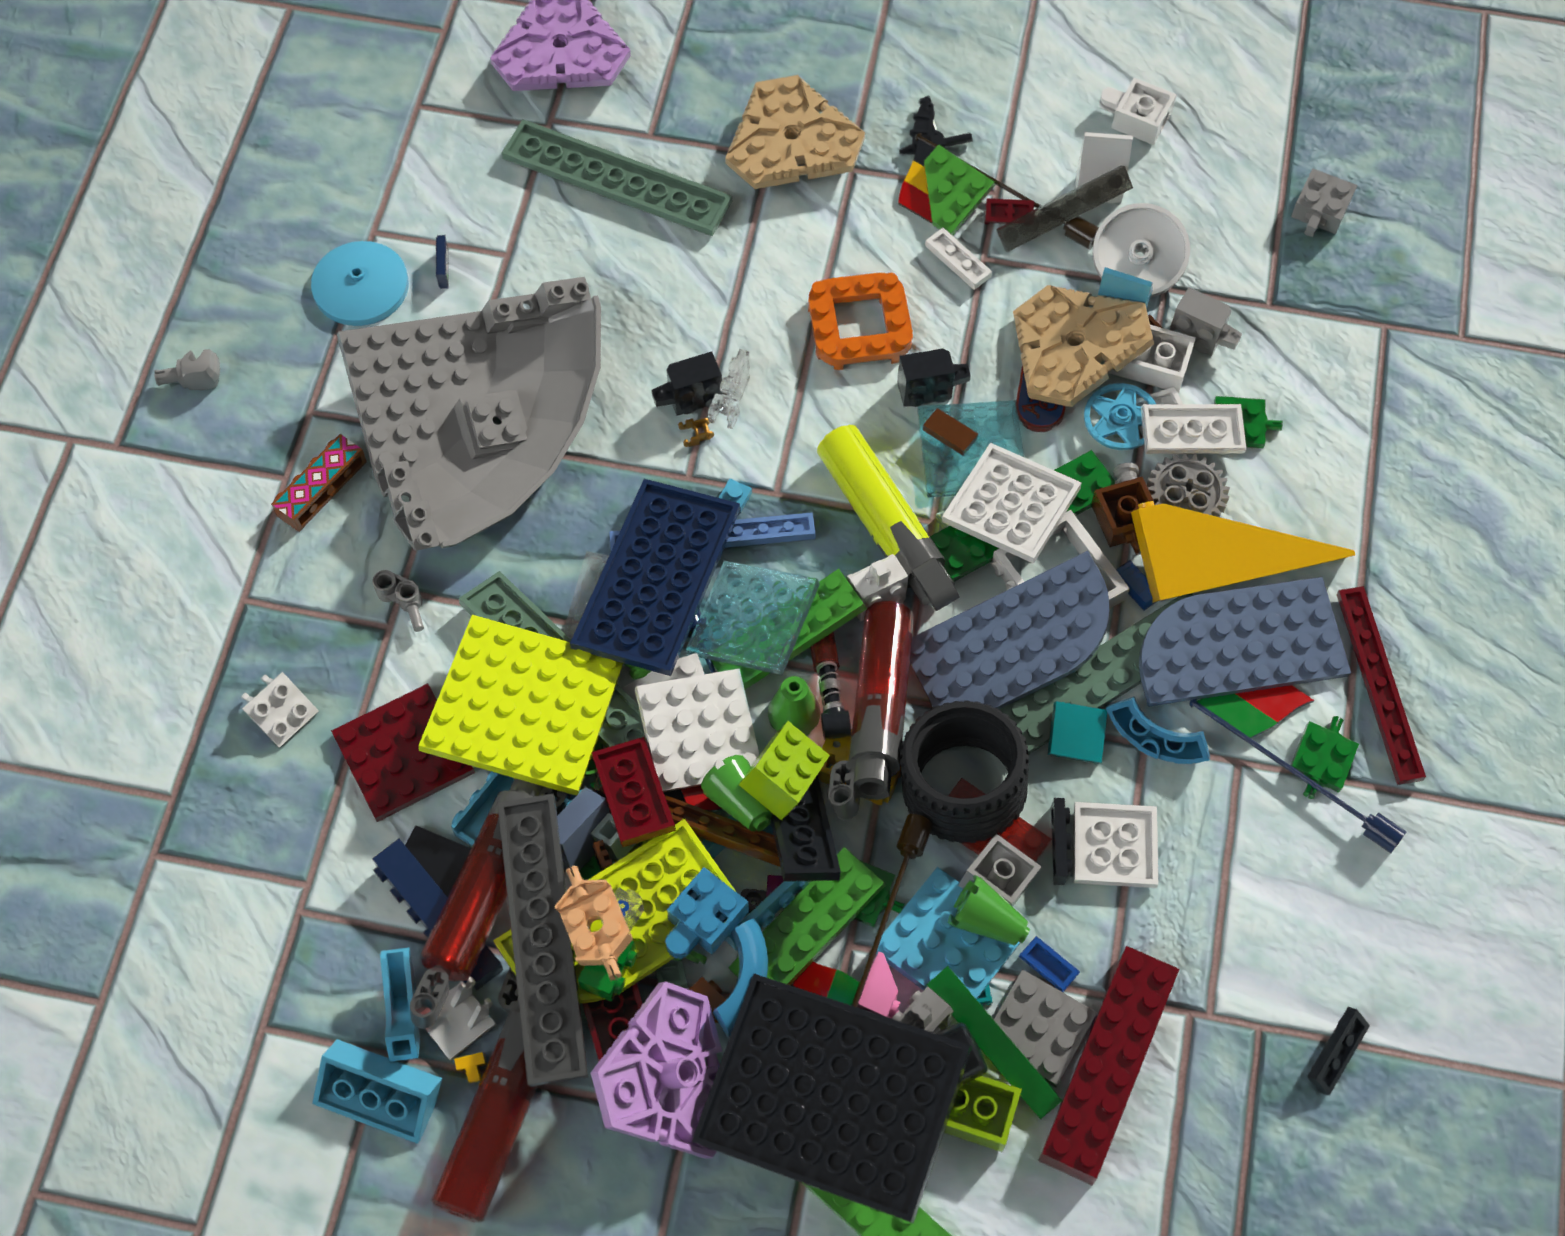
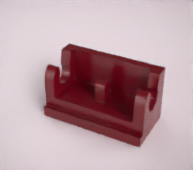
[984,198,1034,227]

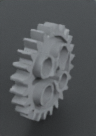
[1146,453,1230,517]

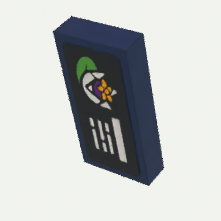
[436,235,449,289]

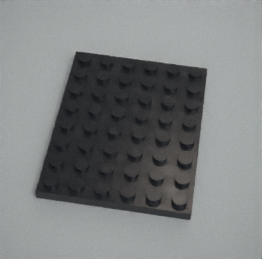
[692,973,972,1223]

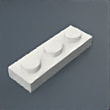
[925,228,992,290]

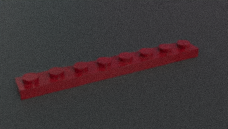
[1336,586,1426,785]

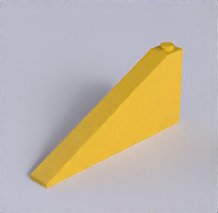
[1131,501,1355,602]

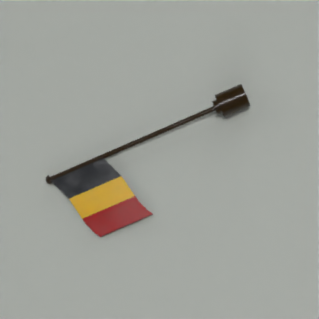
[899,133,1099,250]

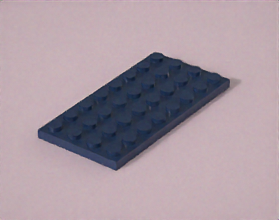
[570,479,740,676]

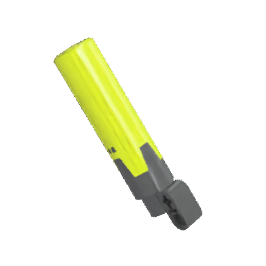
[817,425,960,611]

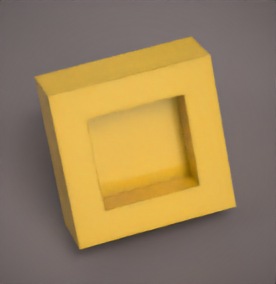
[454,1052,487,1083]

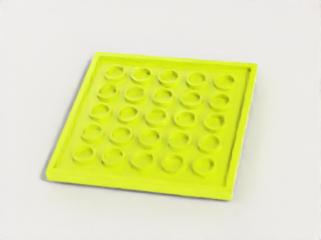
[419,615,624,796]

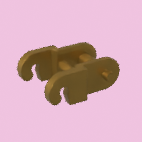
[678,418,714,447]

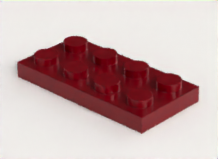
[591,737,676,847]

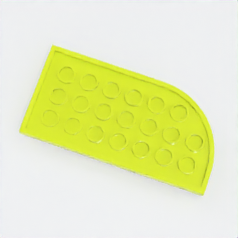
[493,819,736,1003]

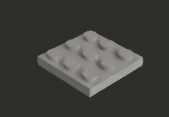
[994,969,1097,1087]

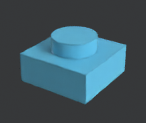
[719,478,752,513]

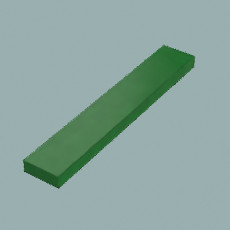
[926,966,1062,1120]

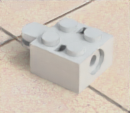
[1100,78,1177,145]

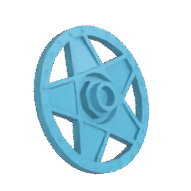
[1084,383,1156,450]

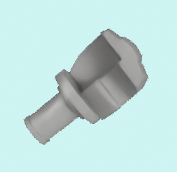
[154,349,220,390]

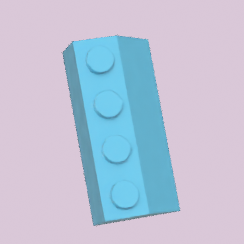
[312,1039,442,1144]

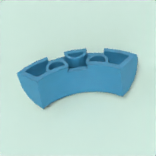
[1106,696,1210,764]
[713,918,768,1037]

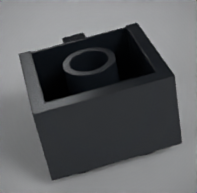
[897,348,971,407]
[651,351,723,416]

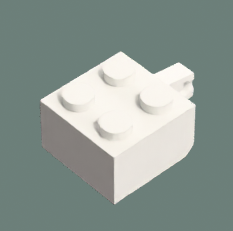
[846,554,908,622]

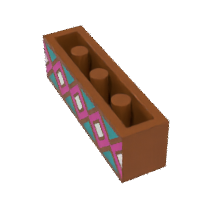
[271,434,367,532]

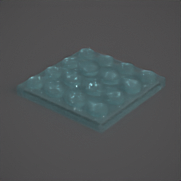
[917,400,1024,498]
[686,561,820,675]

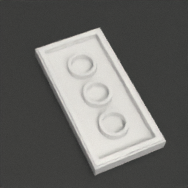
[1141,404,1247,454]

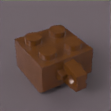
[1091,476,1155,555]

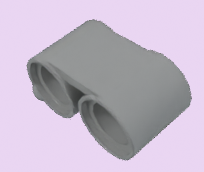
[372,570,424,632]

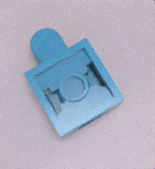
[665,867,748,959]

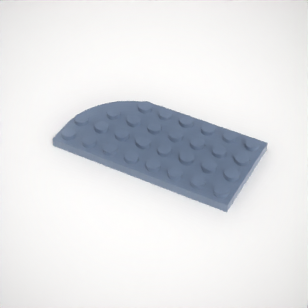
[900,551,1109,709]
[1139,577,1351,707]

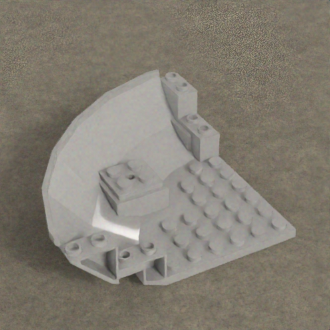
[337,277,601,551]

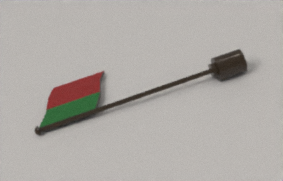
[793,814,933,1007]

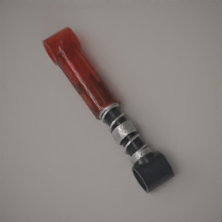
[810,631,851,740]

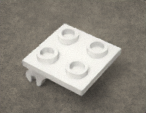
[241,672,319,748]
[420,977,496,1061]

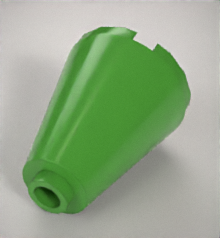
[768,676,821,736]
[701,755,772,831]
[948,875,1030,945]

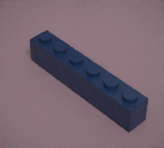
[372,839,503,991]

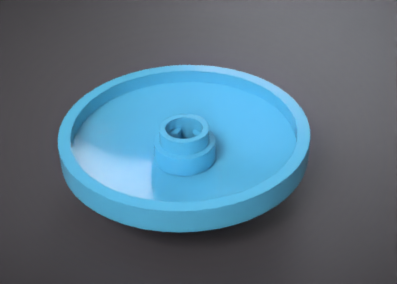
[311,241,409,326]

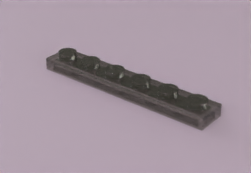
[996,165,1133,252]

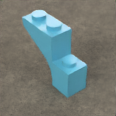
[380,948,421,1062]

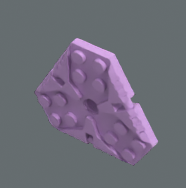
[490,0,631,91]
[591,982,722,1159]

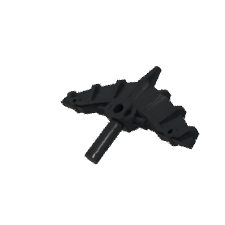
[899,96,972,155]

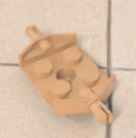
[555,866,633,980]

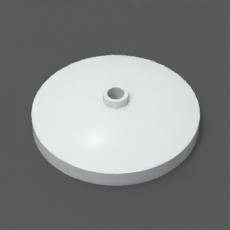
[1093,203,1190,297]

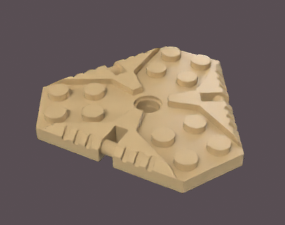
[725,75,865,189]
[1013,285,1154,407]

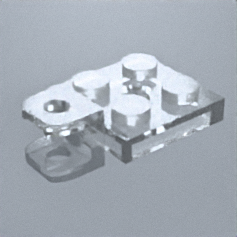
[708,349,750,429]

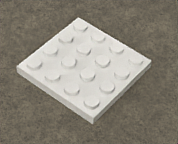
[942,443,1081,564]
[635,669,760,792]

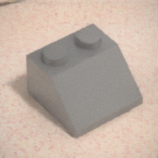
[958,834,1041,907]

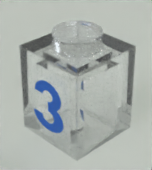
[601,887,644,931]

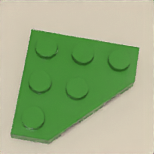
[924,144,995,236]

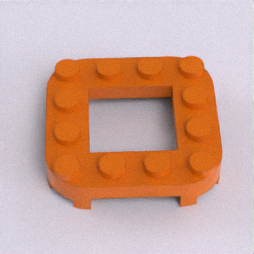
[808,273,913,370]

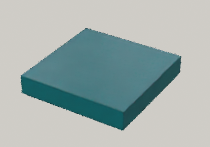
[1048,701,1107,764]

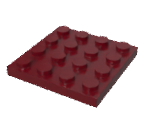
[331,683,475,822]

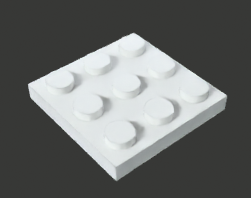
[1074,802,1158,888]

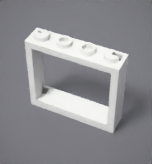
[991,510,1130,609]

